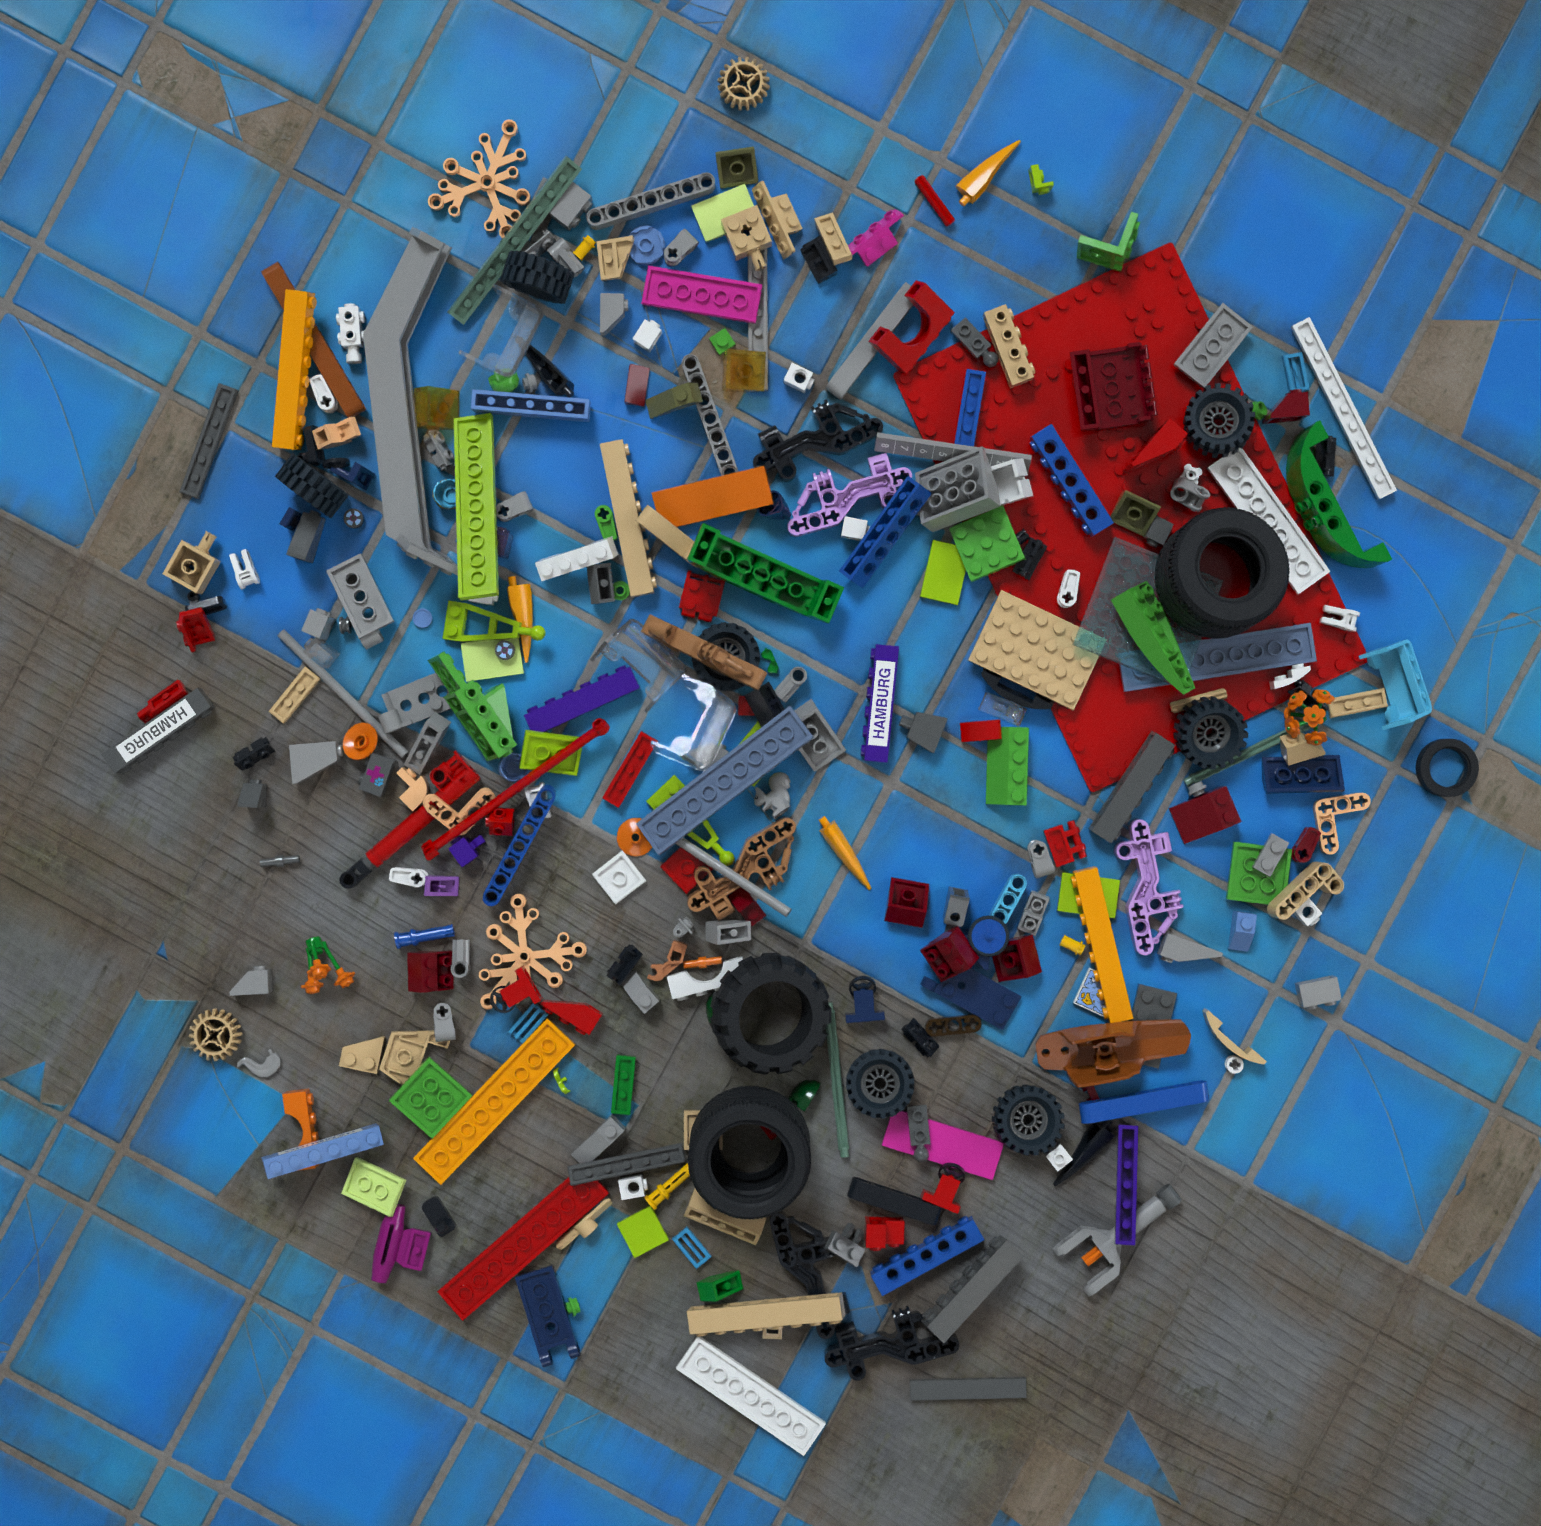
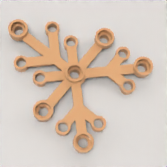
[428,119,531,239]
[479,894,587,1009]

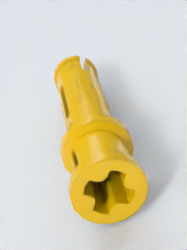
[644,1163,690,1210]

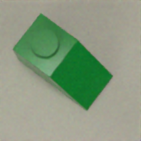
[696,1270,743,1302]

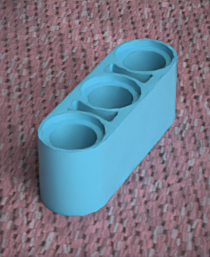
[989,874,1027,924]

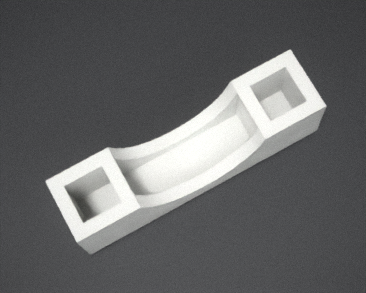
[535,536,618,581]
[667,956,743,1001]

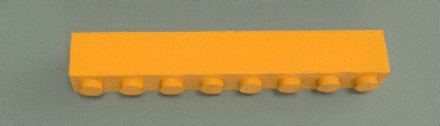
[272,289,317,450]
[1070,866,1133,1023]

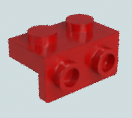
[176,607,215,652]

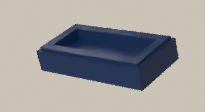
[279,507,302,531]

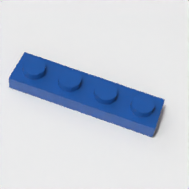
[954,369,986,447]

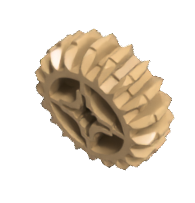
[718,57,770,111]
[188,1008,242,1061]

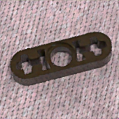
[925,1014,981,1036]

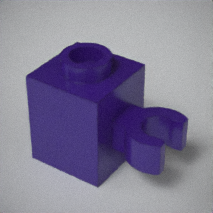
[448,835,485,867]

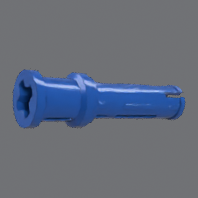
[394,924,455,949]

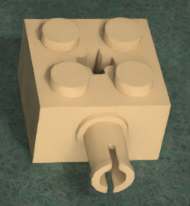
[721,205,772,271]
[162,531,221,595]

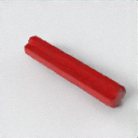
[915,175,955,226]

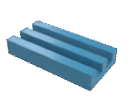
[1282,352,1310,393]
[508,1003,548,1044]
[672,1226,712,1269]

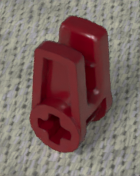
[1291,827,1321,863]

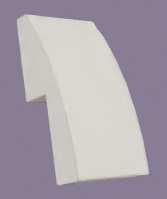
[1269,663,1311,689]

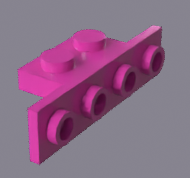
[848,209,904,267]

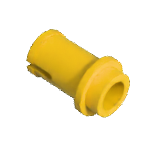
[572,235,596,261]
[1059,935,1086,956]

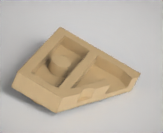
[596,236,635,281]
[339,1036,386,1074]

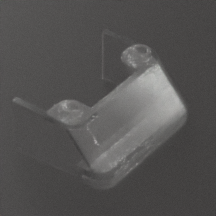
[459,283,544,378]
[590,619,687,713]
[650,674,736,771]

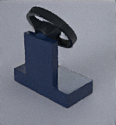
[322,458,375,491]
[845,976,885,1023]

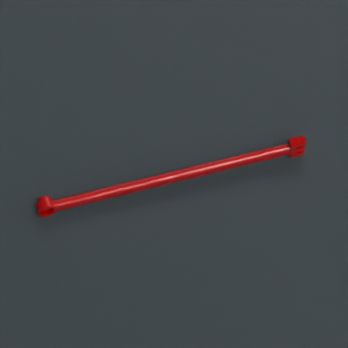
[421,718,610,861]

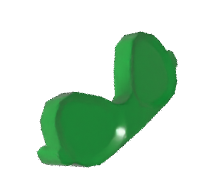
[761,648,779,674]

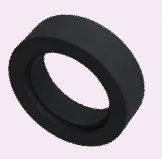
[1416,739,1479,797]

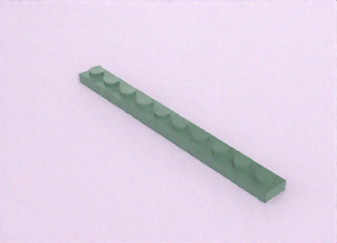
[447,156,582,325]

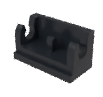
[800,236,838,284]
[744,682,785,727]

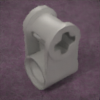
[664,229,699,266]
[1170,477,1210,512]
[496,491,534,522]
[1027,840,1055,879]
[433,1003,456,1042]

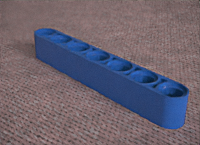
[483,785,556,906]
[1078,1080,1209,1124]

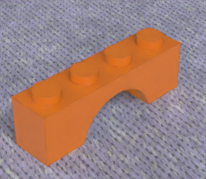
[282,1088,319,1171]

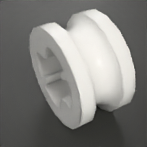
[1225,1055,1244,1074]

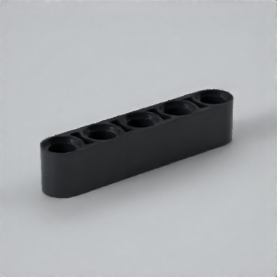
[847,1177,942,1225]

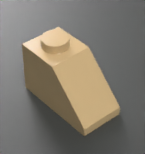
[1280,732,1325,766]

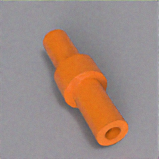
[683,956,723,969]

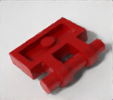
[1043,820,1087,867]

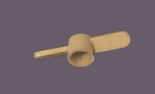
[556,1198,612,1250]

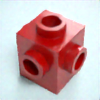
[485,808,515,836]

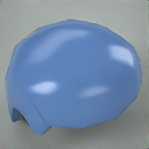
[498,752,528,782]

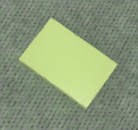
[691,184,754,243]
[461,638,524,682]
[341,1157,406,1217]

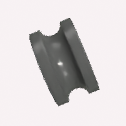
[339,616,352,634]

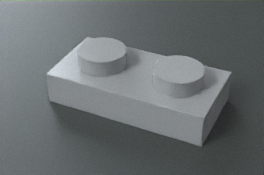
[1252,833,1289,877]

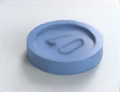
[413,608,433,628]

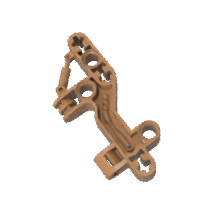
[640,614,767,691]
[687,816,796,921]

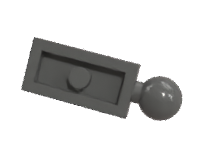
[951,317,999,367]
[906,1105,930,1162]

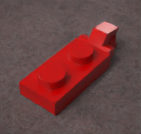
[137,680,188,724]

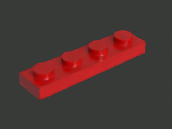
[602,731,658,808]

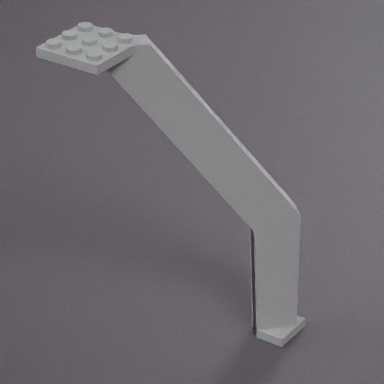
[363,227,458,576]

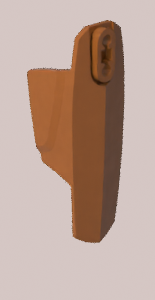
[1035,1019,1191,1088]

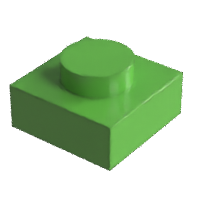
[709,328,736,356]

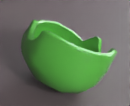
[488,369,519,393]

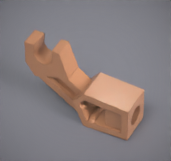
[647,939,688,981]

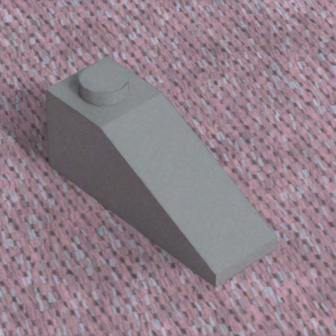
[404,712,451,775]
[1157,932,1223,963]
[571,1114,626,1163]

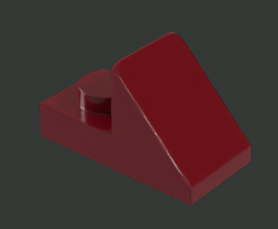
[728,887,766,927]

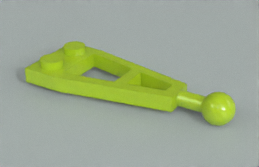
[442,601,546,642]
[646,775,735,866]

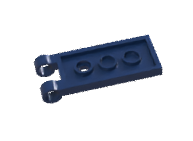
[920,968,1022,1030]
[515,1265,581,1368]

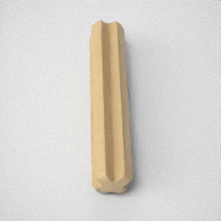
[1170,688,1227,713]

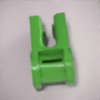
[595,505,618,541]

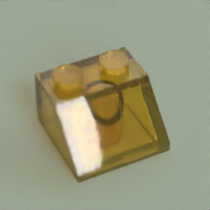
[722,349,766,392]
[414,386,459,430]

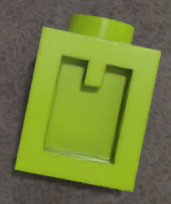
[1028,164,1054,195]

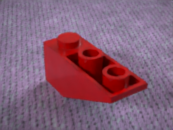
[540,1000,603,1035]

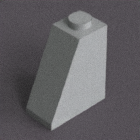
[289,741,343,784]

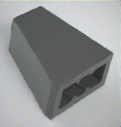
[286,510,326,563]

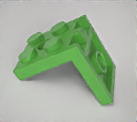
[1076,212,1140,272]

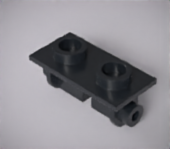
[1315,435,1336,477]
[1012,537,1047,580]
[1288,679,1328,711]
[233,737,275,771]
[606,944,643,986]
[901,1018,939,1058]

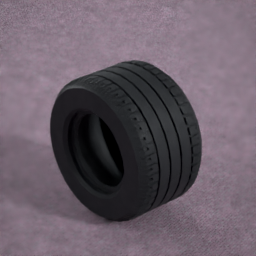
[1155,507,1290,639]
[688,1086,811,1220]

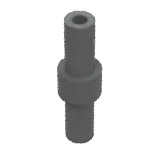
[260,855,300,867]

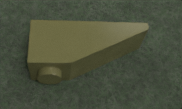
[645,383,703,419]

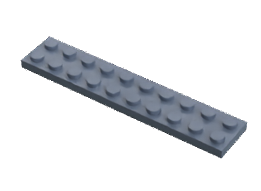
[1117,623,1317,692]
[636,706,814,855]

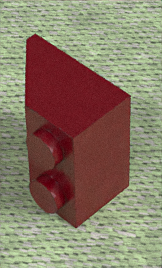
[1262,389,1310,424]
[884,877,929,928]
[992,934,1042,982]

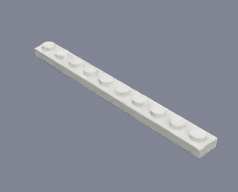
[1291,317,1397,500]

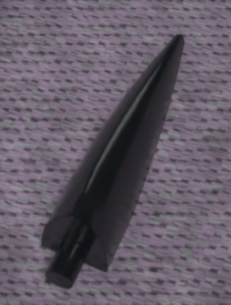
[515,335,574,398]
[1053,1120,1115,1186]

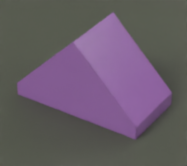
[424,875,459,896]

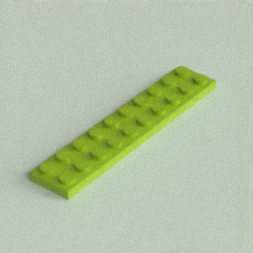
[454,413,499,601]

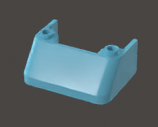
[1359,639,1432,730]

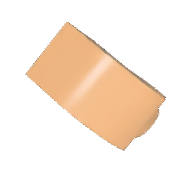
[312,417,361,449]
[397,767,430,812]

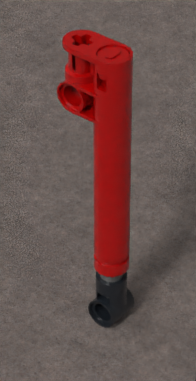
[339,750,481,889]

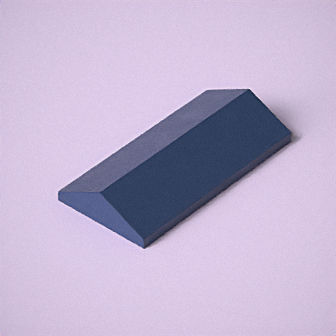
[1262,755,1345,794]

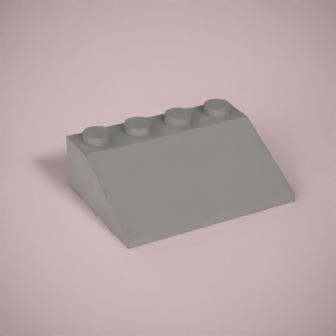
[915,446,1000,532]

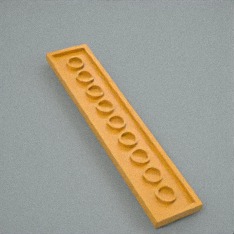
[413,1018,576,1185]

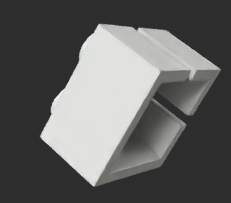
[991,458,1033,506]

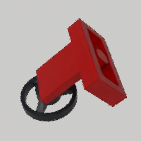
[490,965,543,1013]
[921,1163,965,1214]

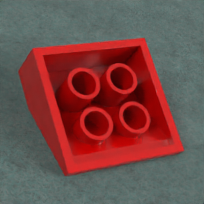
[1122,418,1188,474]

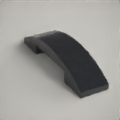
[981,669,1054,709]

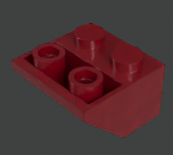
[920,926,979,982]
[407,951,454,993]

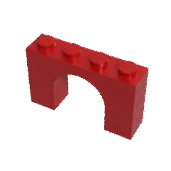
[868,280,955,374]

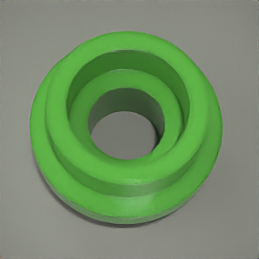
[1252,401,1267,420]
[613,581,630,601]
[565,1297,580,1317]

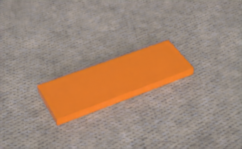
[651,465,774,527]

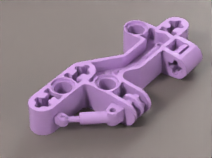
[787,453,912,537]
[1114,819,1184,955]

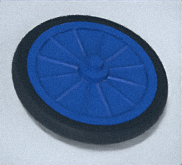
[968,916,1009,957]

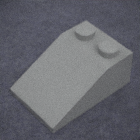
[794,699,846,772]

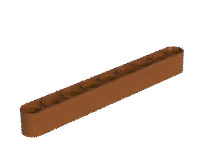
[261,261,366,418]

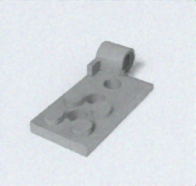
[326,553,394,650]
[378,673,451,734]

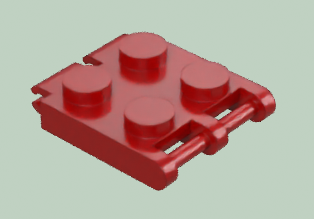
[679,570,725,622]

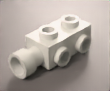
[336,303,365,364]

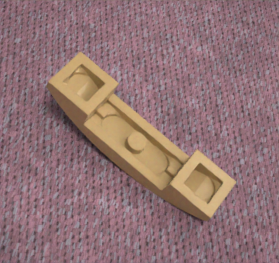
[1202,1008,1267,1064]

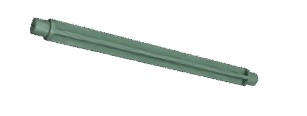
[1183,715,1327,787]
[826,1002,850,1158]

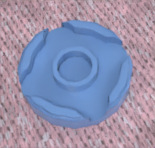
[629,225,665,266]

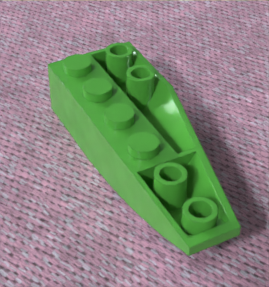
[1111,581,1195,695]

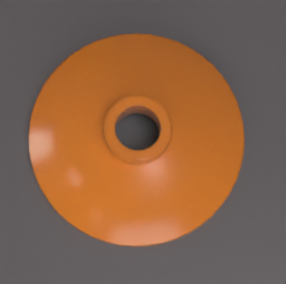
[343,723,378,760]
[617,818,652,856]

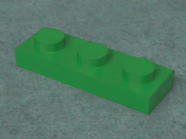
[611,1054,636,1115]

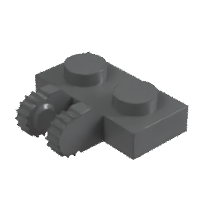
[824,1223,865,1267]

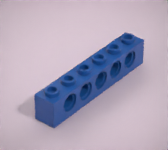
[1029,424,1114,537]
[839,476,932,588]
[870,1216,984,1296]

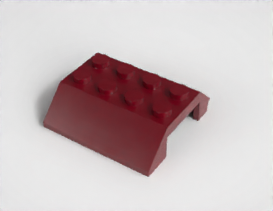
[1070,342,1158,430]

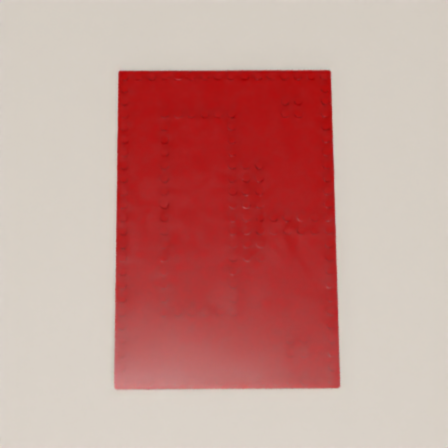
[893,243,1367,792]

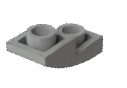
[1017,890,1050,936]

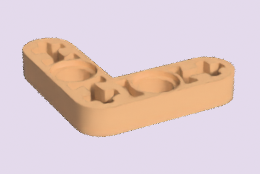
[423,788,496,836]
[1313,793,1371,855]

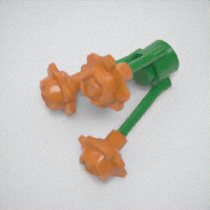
[301,936,355,994]

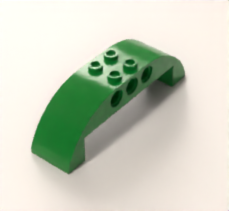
[1286,420,1392,568]
[687,523,844,623]

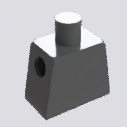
[898,712,947,753]
[943,886,970,932]

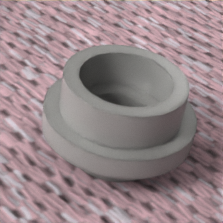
[522,373,537,393]
[1188,781,1207,798]

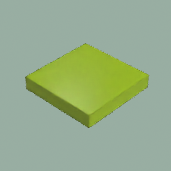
[617,1205,669,1258]

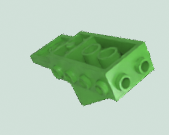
[427,651,517,761]

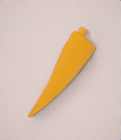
[955,140,1021,207]
[507,576,533,663]
[819,816,871,890]

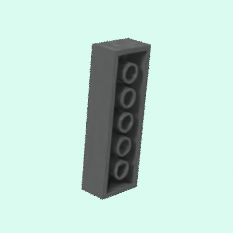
[921,1235,1024,1343]

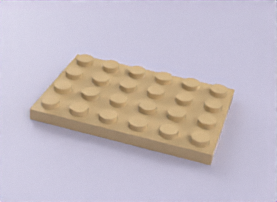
[968,590,1107,710]

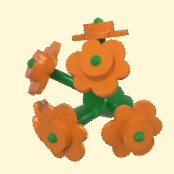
[1284,689,1335,745]

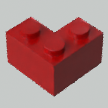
[864,1216,905,1251]

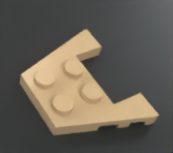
[379,1030,451,1085]

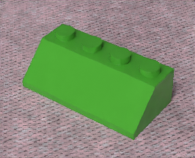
[985,727,1029,806]

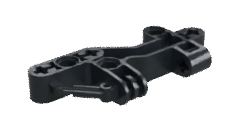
[753,399,883,482]
[770,1210,851,1339]
[824,1305,960,1381]

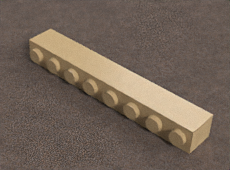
[600,439,657,598]
[687,1292,845,1337]

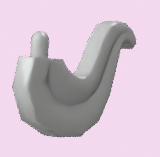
[237,1049,281,1077]

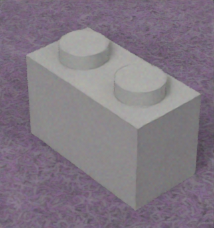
[549,182,593,231]
[301,608,336,640]
[1295,975,1342,1010]

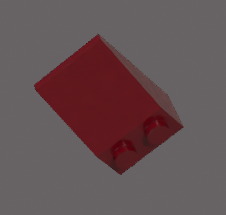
[1168,786,1242,844]

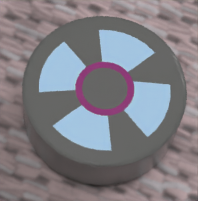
[344,508,364,528]
[495,641,515,660]

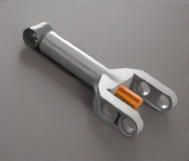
[1052,1184,1182,1297]

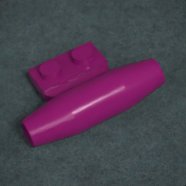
[371,1204,431,1283]

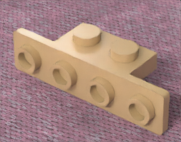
[752,181,803,259]

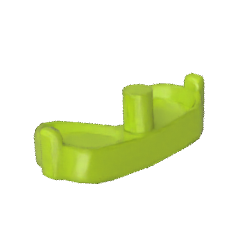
[553,1067,570,1094]

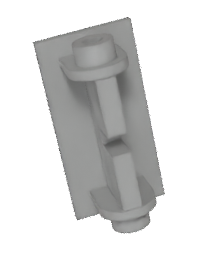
[520,228,557,257]
[423,430,455,471]
[673,916,694,938]

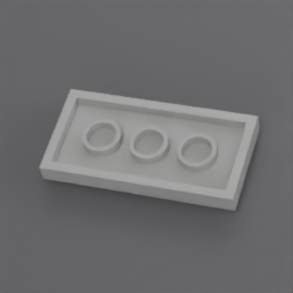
[1173,303,1253,389]

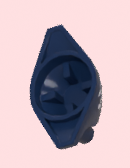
[757,490,791,520]

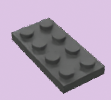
[1129,983,1177,1069]

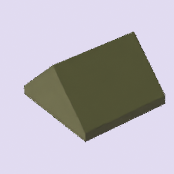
[715,146,759,188]
[1110,490,1161,537]

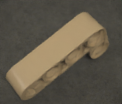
[636,505,698,568]
[1267,861,1344,920]

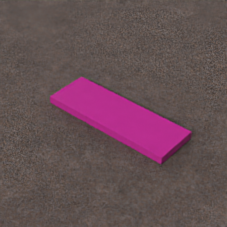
[641,265,763,324]
[881,1110,1004,1180]

